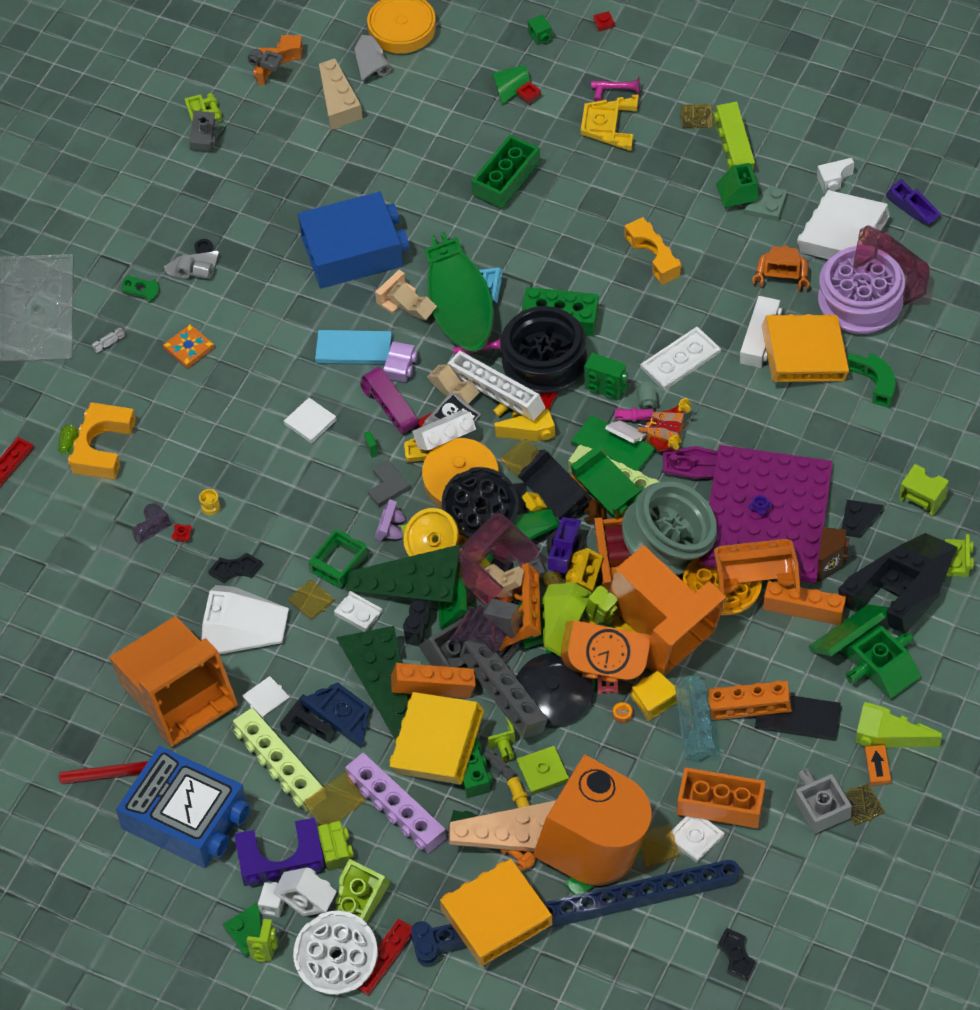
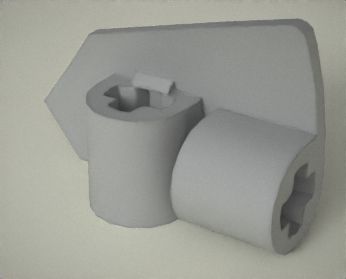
[354,35,392,81]
[163,251,219,279]

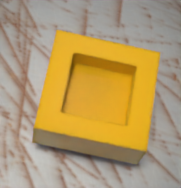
[522,492,548,512]

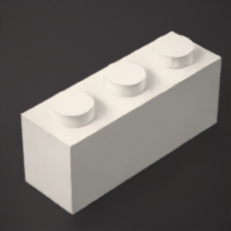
[412,410,476,450]

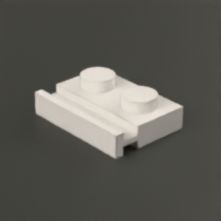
[334,591,383,632]

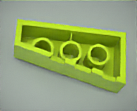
[713,101,755,171]

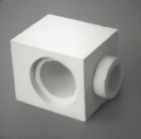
[258,882,285,918]

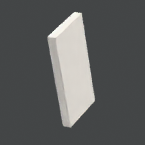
[640,327,721,391]

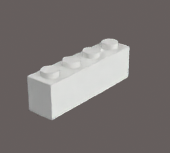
[740,296,783,368]

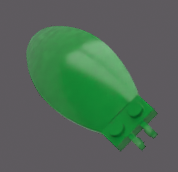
[424,231,494,352]

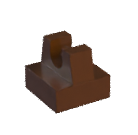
[584,499,606,525]

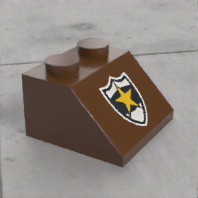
[817,527,849,581]

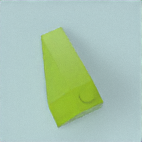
[856,702,942,748]
[335,859,391,923]

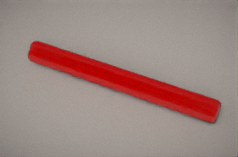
[59,761,148,784]

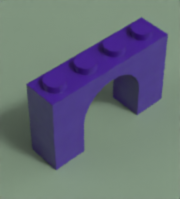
[234,817,325,886]

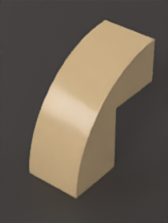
[386,282,437,320]
[427,364,479,404]

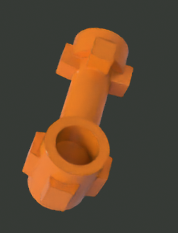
[500,849,536,871]

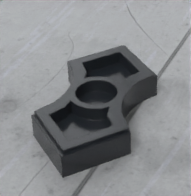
[208,553,263,583]
[717,927,756,982]

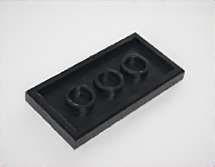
[755,695,841,741]

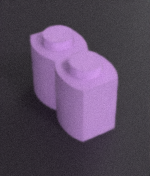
[384,341,418,382]

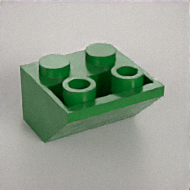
[716,162,759,207]

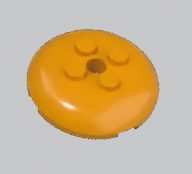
[683,558,762,615]

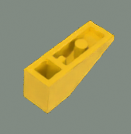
[494,409,555,442]

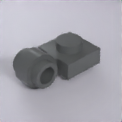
[248,49,283,72]

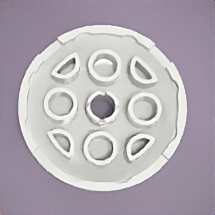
[293,911,378,995]

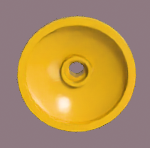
[404,508,459,557]

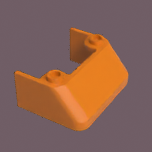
[714,539,800,594]

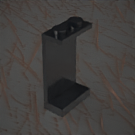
[518,449,593,520]

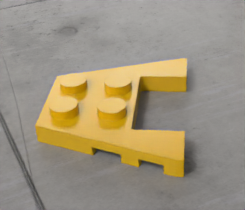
[581,95,639,151]

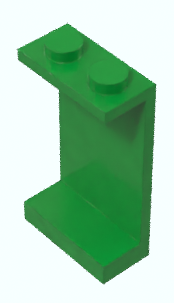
[571,443,644,520]

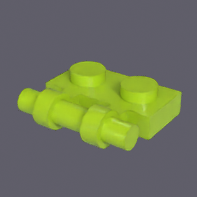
[184,93,222,123]

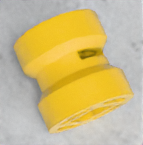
[199,489,220,515]

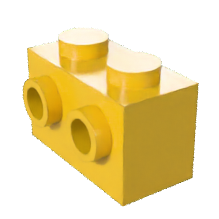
[566,548,603,592]

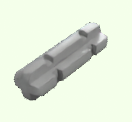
[91,327,125,353]

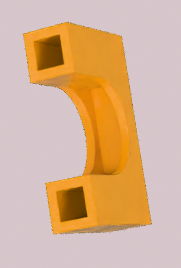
[68,402,136,480]

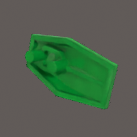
[492,509,559,544]

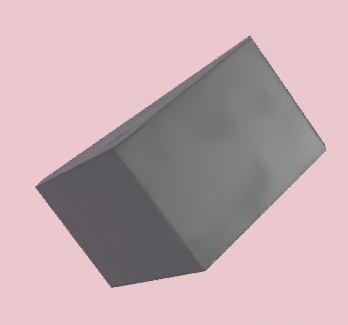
[482,598,521,638]

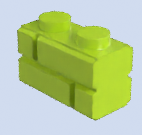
[584,586,618,625]
[317,821,354,871]

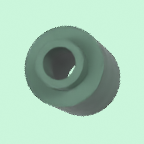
[637,382,657,409]

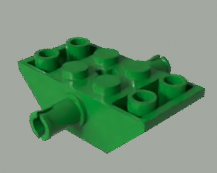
[841,625,921,700]

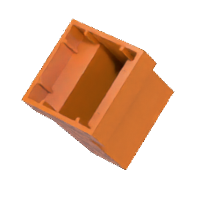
[610,545,726,676]
[109,616,238,747]

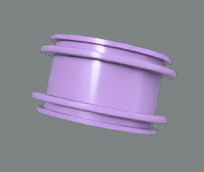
[818,246,905,334]

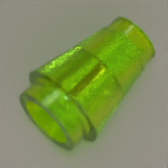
[57,425,79,454]

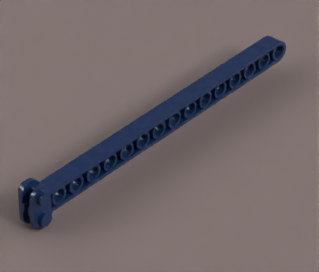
[411,860,740,966]

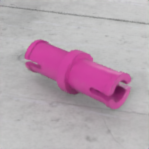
[615,407,653,422]

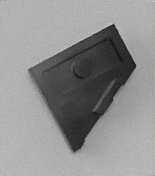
[842,500,884,538]

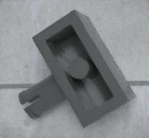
[189,110,218,152]

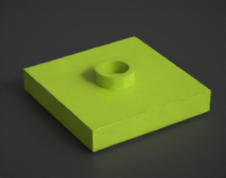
[516,746,569,795]

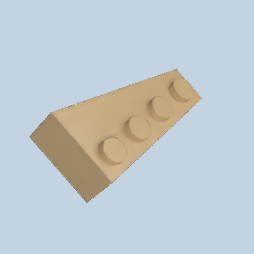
[319,58,363,130]

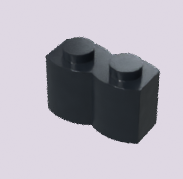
[403,599,431,646]

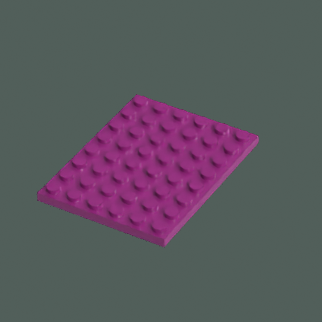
[699,445,833,583]

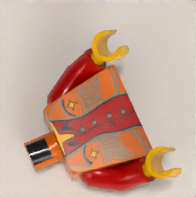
[638,398,691,452]

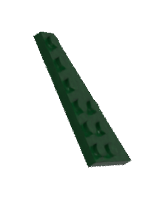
[345,544,463,604]
[336,626,408,741]

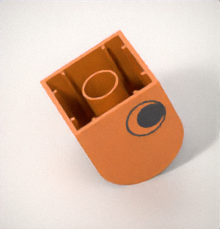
[532,754,652,886]

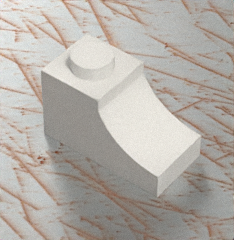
[817,158,854,193]

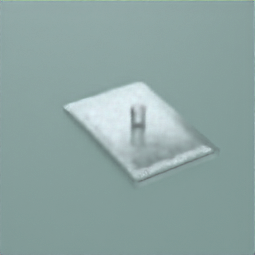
[0,254,74,362]

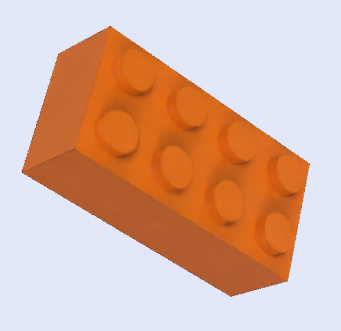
[677,767,766,828]

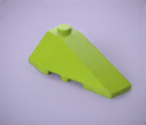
[542,583,592,657]

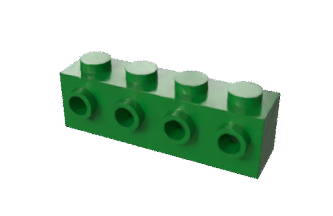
[462,738,493,798]

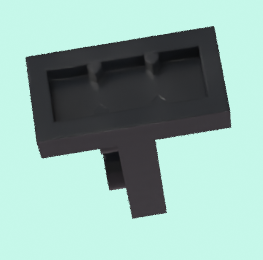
[280,694,335,743]

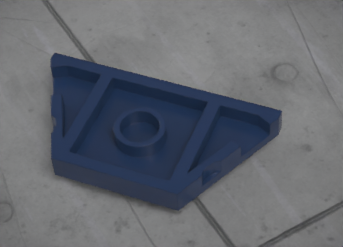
[299,682,370,748]

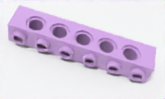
[345,753,447,854]

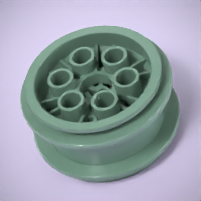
[622,481,717,575]

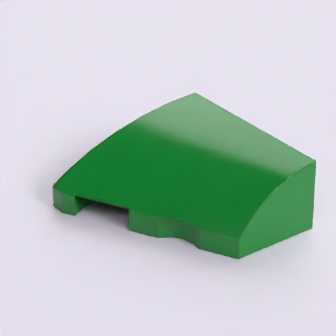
[492,65,530,106]

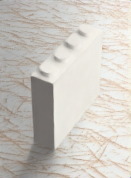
[797,190,890,259]

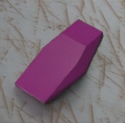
[663,446,718,479]

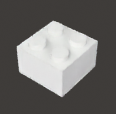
[273,868,337,916]

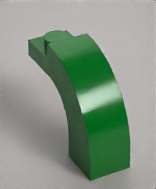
[847,353,895,408]

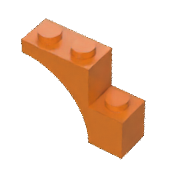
[253,35,303,85]

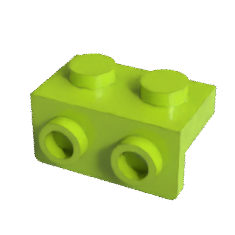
[246,919,279,962]

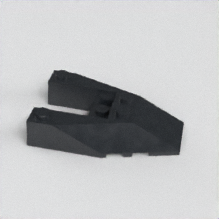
[838,533,958,634]

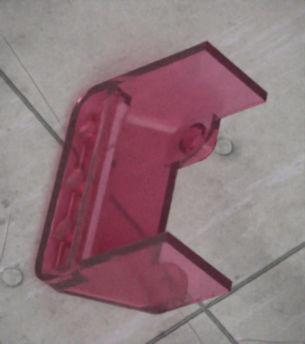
[853,225,930,305]
[458,513,541,605]

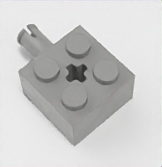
[795,768,852,834]

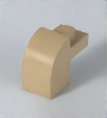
[476,564,524,598]

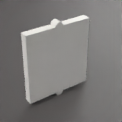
[605,420,647,443]
[242,676,290,719]

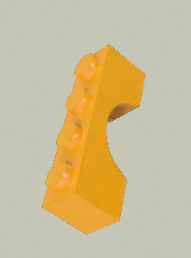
[624,217,682,285]

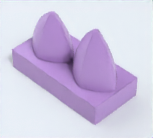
[374,499,406,542]

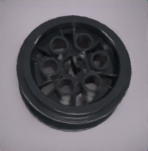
[500,306,587,394]

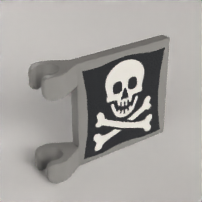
[422,392,481,438]

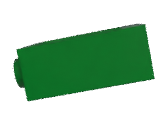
[308,529,368,589]

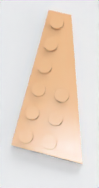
[449,800,556,852]

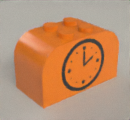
[561,620,651,683]

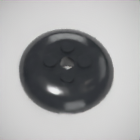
[442,467,519,540]

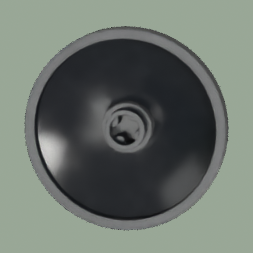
[516,653,594,728]

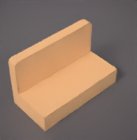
[375,270,416,313]

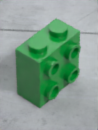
[584,353,629,400]

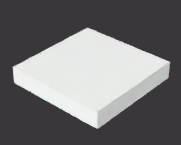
[284,398,337,444]
[666,816,725,863]

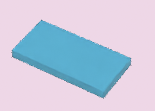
[315,330,392,364]

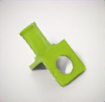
[488,716,516,761]

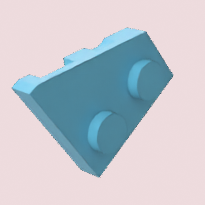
[479,267,503,304]

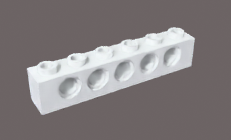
[448,350,546,421]

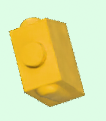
[631,671,680,722]

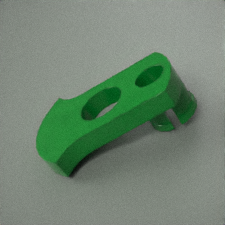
[121,275,159,303]

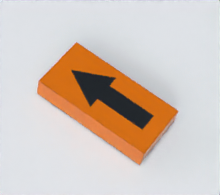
[865,745,891,786]

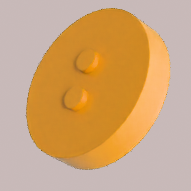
[367,0,436,54]
[422,438,498,509]

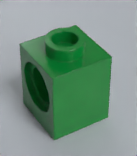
[527,14,552,45]

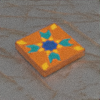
[163,324,215,369]

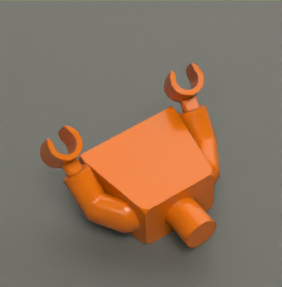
[752,245,810,292]

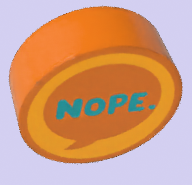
[612,702,633,723]

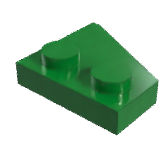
[223,903,261,958]

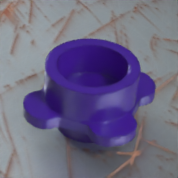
[749,495,772,515]

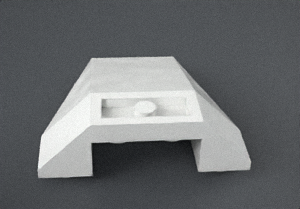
[202,585,289,654]

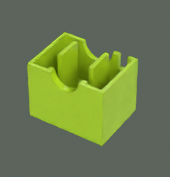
[899,464,949,517]

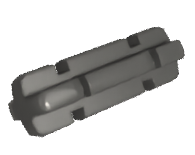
[484,749,516,780]

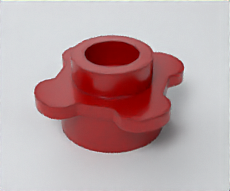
[171,523,192,542]

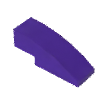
[886,179,941,225]
[548,517,581,573]

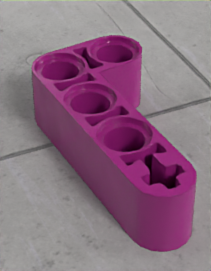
[360,366,419,434]

